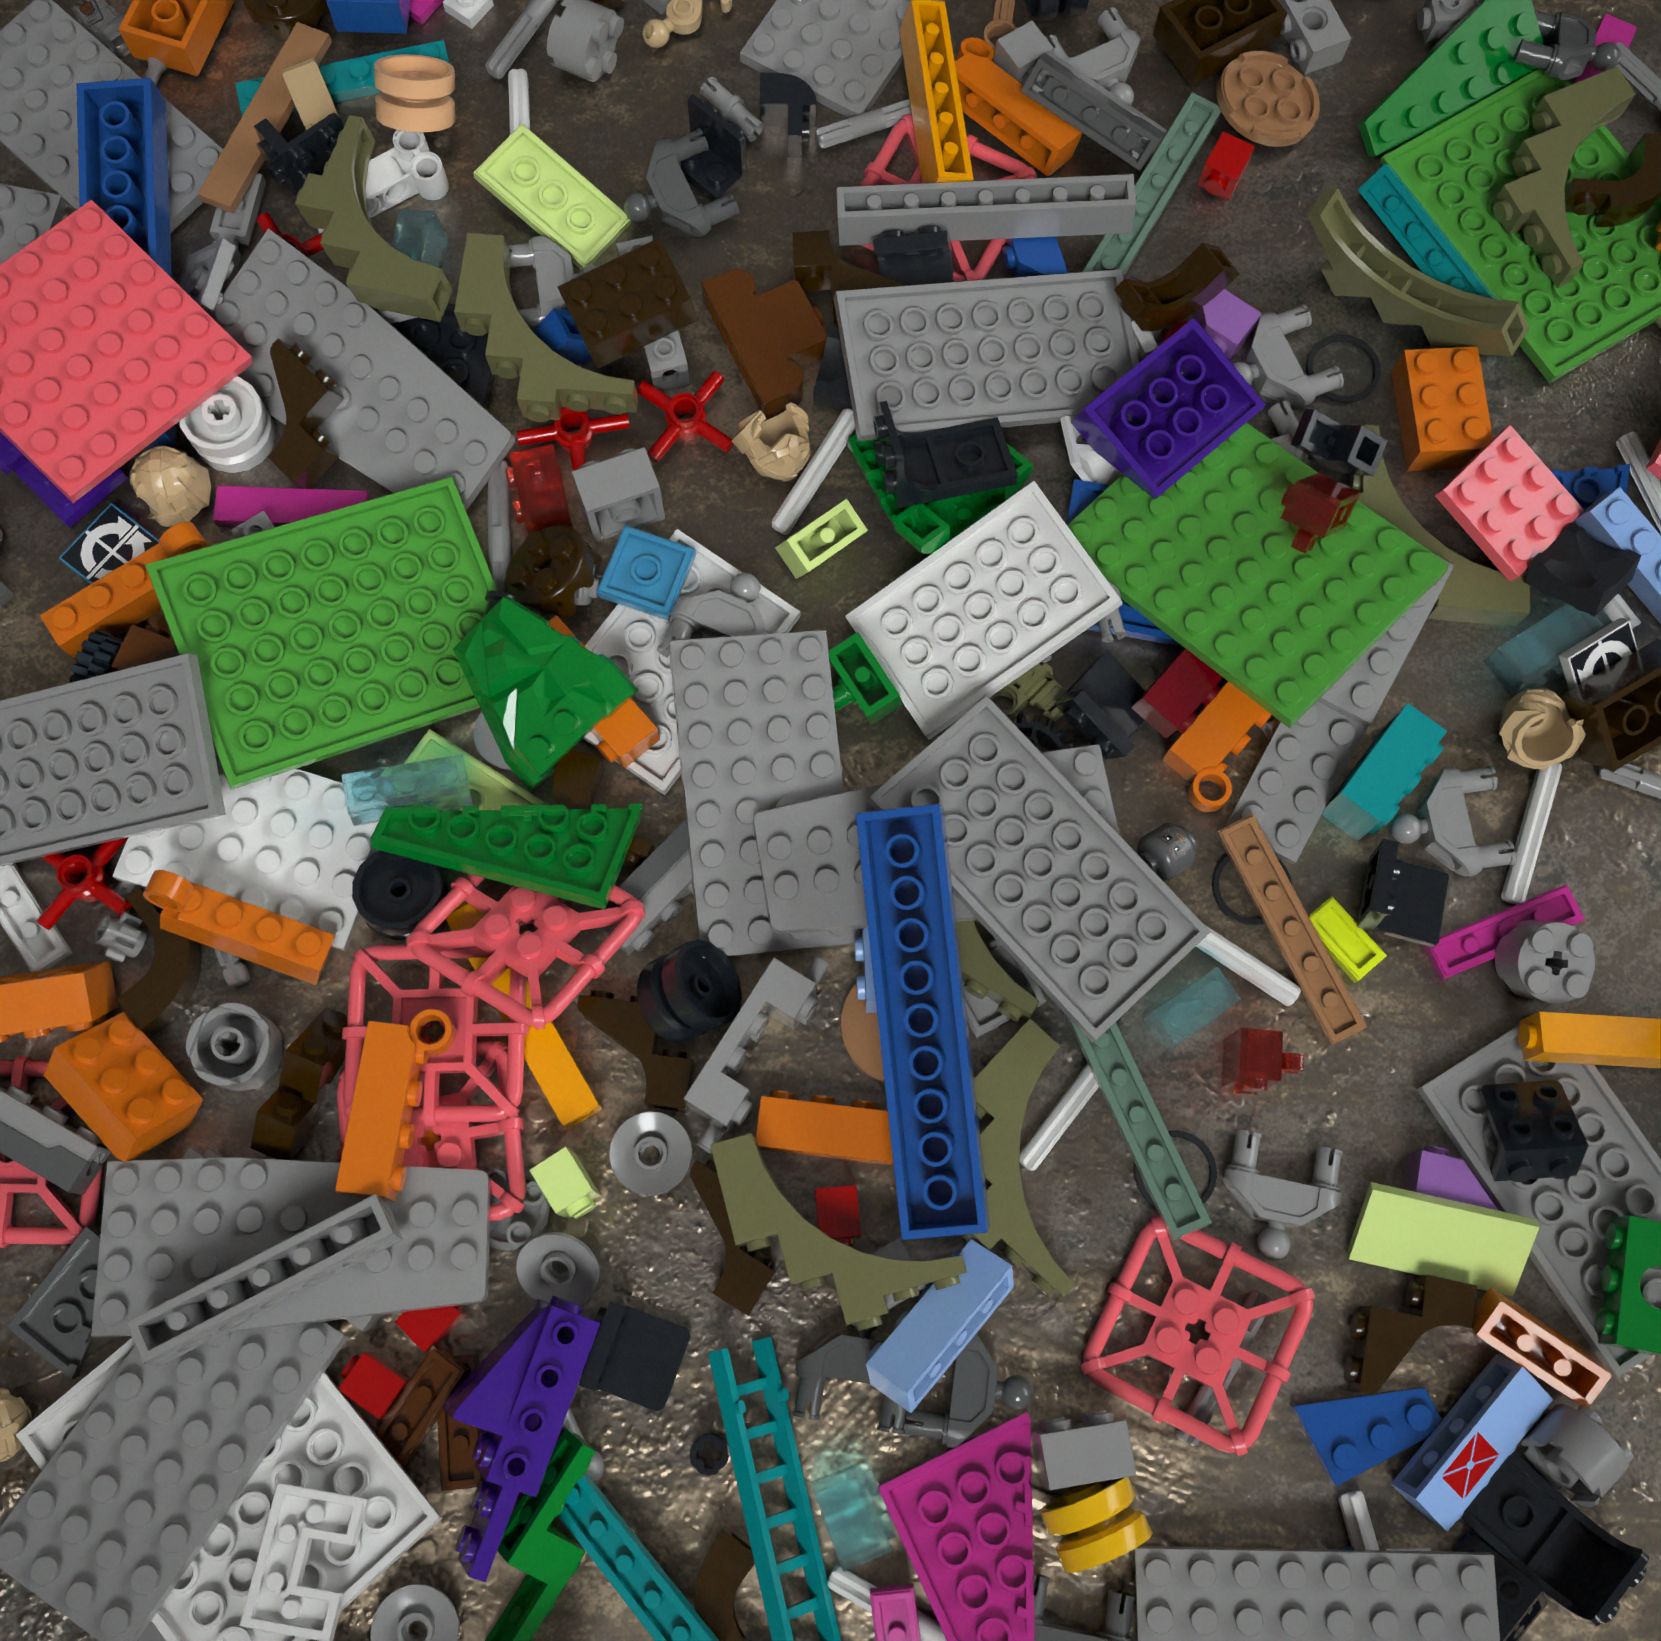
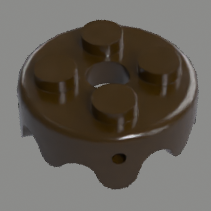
[243,0,330,41]
[505,525,602,618]

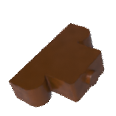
[701,269,827,420]

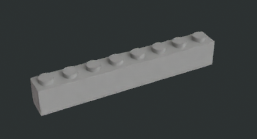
[837,174,1136,246]

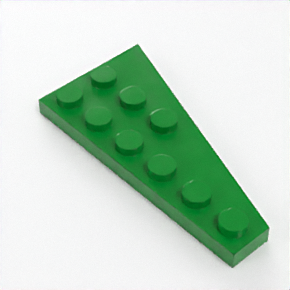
[370,803,643,910]

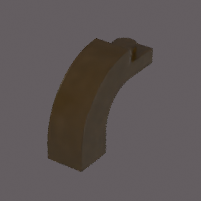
[1565,133,1661,227]
[1114,242,1240,332]
[553,749,655,867]
[117,886,202,1036]
[694,1526,755,1641]

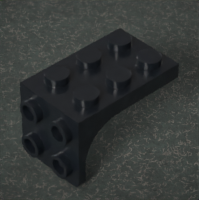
[873,401,1018,509]
[1459,1452,1649,1626]

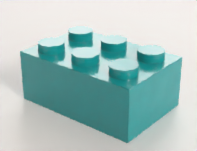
[1322,703,1447,841]

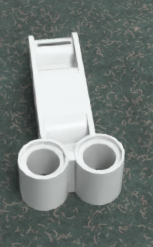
[318,130,449,233]

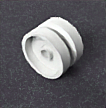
[179,376,276,473]

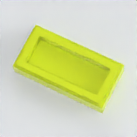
[1309,896,1387,983]

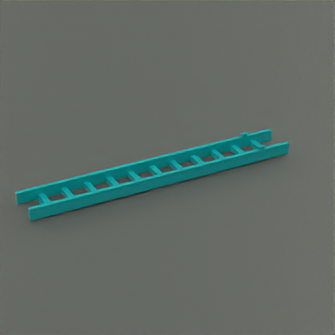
[708,1337,841,1641]

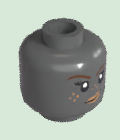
[1137,823,1197,881]

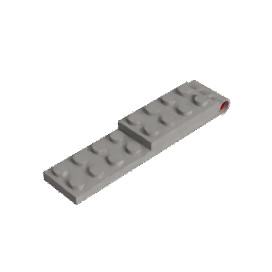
[1223,554,1454,864]

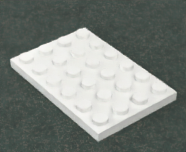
[845,481,1123,740]
[583,529,800,795]
[112,748,401,951]

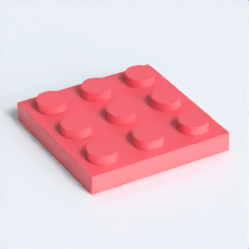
[1435,425,1584,582]

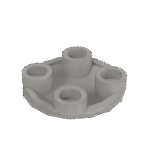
[487,1167,550,1251]

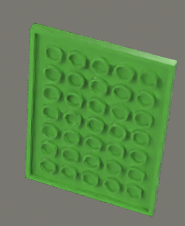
[1379,68,1661,384]
[1067,423,1449,728]
[146,477,498,790]

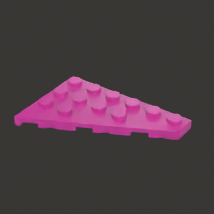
[878,1412,1035,1641]

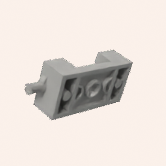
[684,956,830,1154]

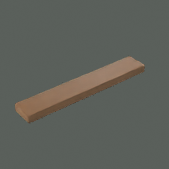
[198,22,332,214]
[1216,814,1367,1045]

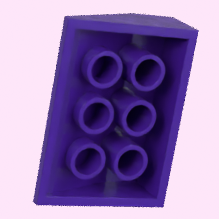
[1071,318,1266,499]

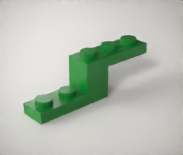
[485,1428,596,1641]

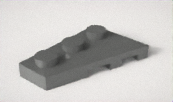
[7,1224,101,1380]

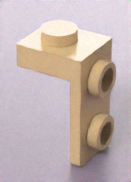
[281,59,344,130]

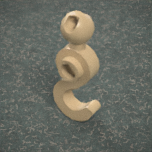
[642,0,732,48]

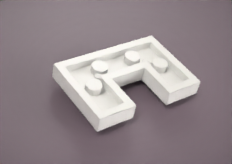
[240,1483,368,1641]

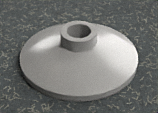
[609,1112,692,1195]
[516,1232,599,1305]
[370,1584,460,1641]

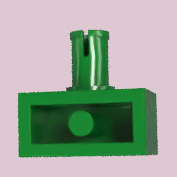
[828,632,903,726]

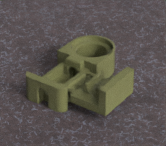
[990,663,1067,724]

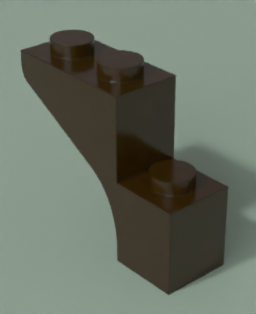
[793,230,904,324]
[268,338,344,489]
[578,990,695,1113]
[250,1007,347,1160]
[690,1159,776,1316]
[1344,1275,1477,1394]

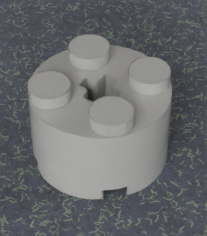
[547,0,624,82]
[1495,920,1595,1004]
[186,1003,283,1091]
[1522,1404,1633,1508]

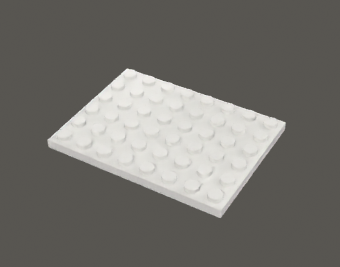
[16,1338,442,1641]

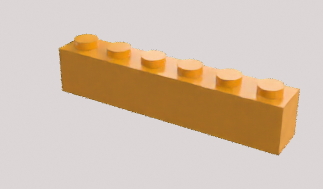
[899,0,974,183]

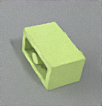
[775,498,868,579]
[529,1147,601,1220]

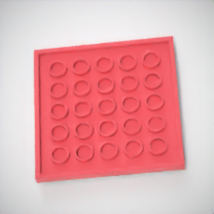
[0,200,253,503]

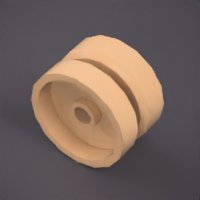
[374,54,455,132]

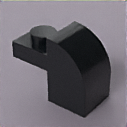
[760,73,817,157]
[1290,409,1388,476]

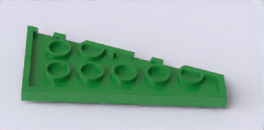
[1358,0,1544,157]

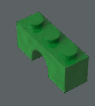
[1596,1215,1661,1355]

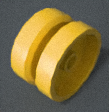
[1039,1477,1153,1573]

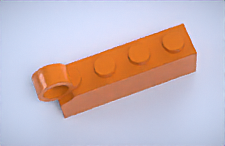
[955,37,1083,177]
[39,522,207,661]
[549,615,660,769]
[1162,681,1272,812]
[143,870,335,986]
[335,1009,456,1202]
[756,1090,894,1166]

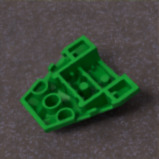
[847,434,1033,554]
[453,596,639,792]

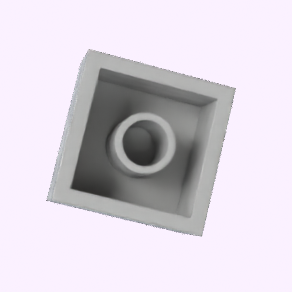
[572,447,665,543]
[1031,1409,1137,1490]

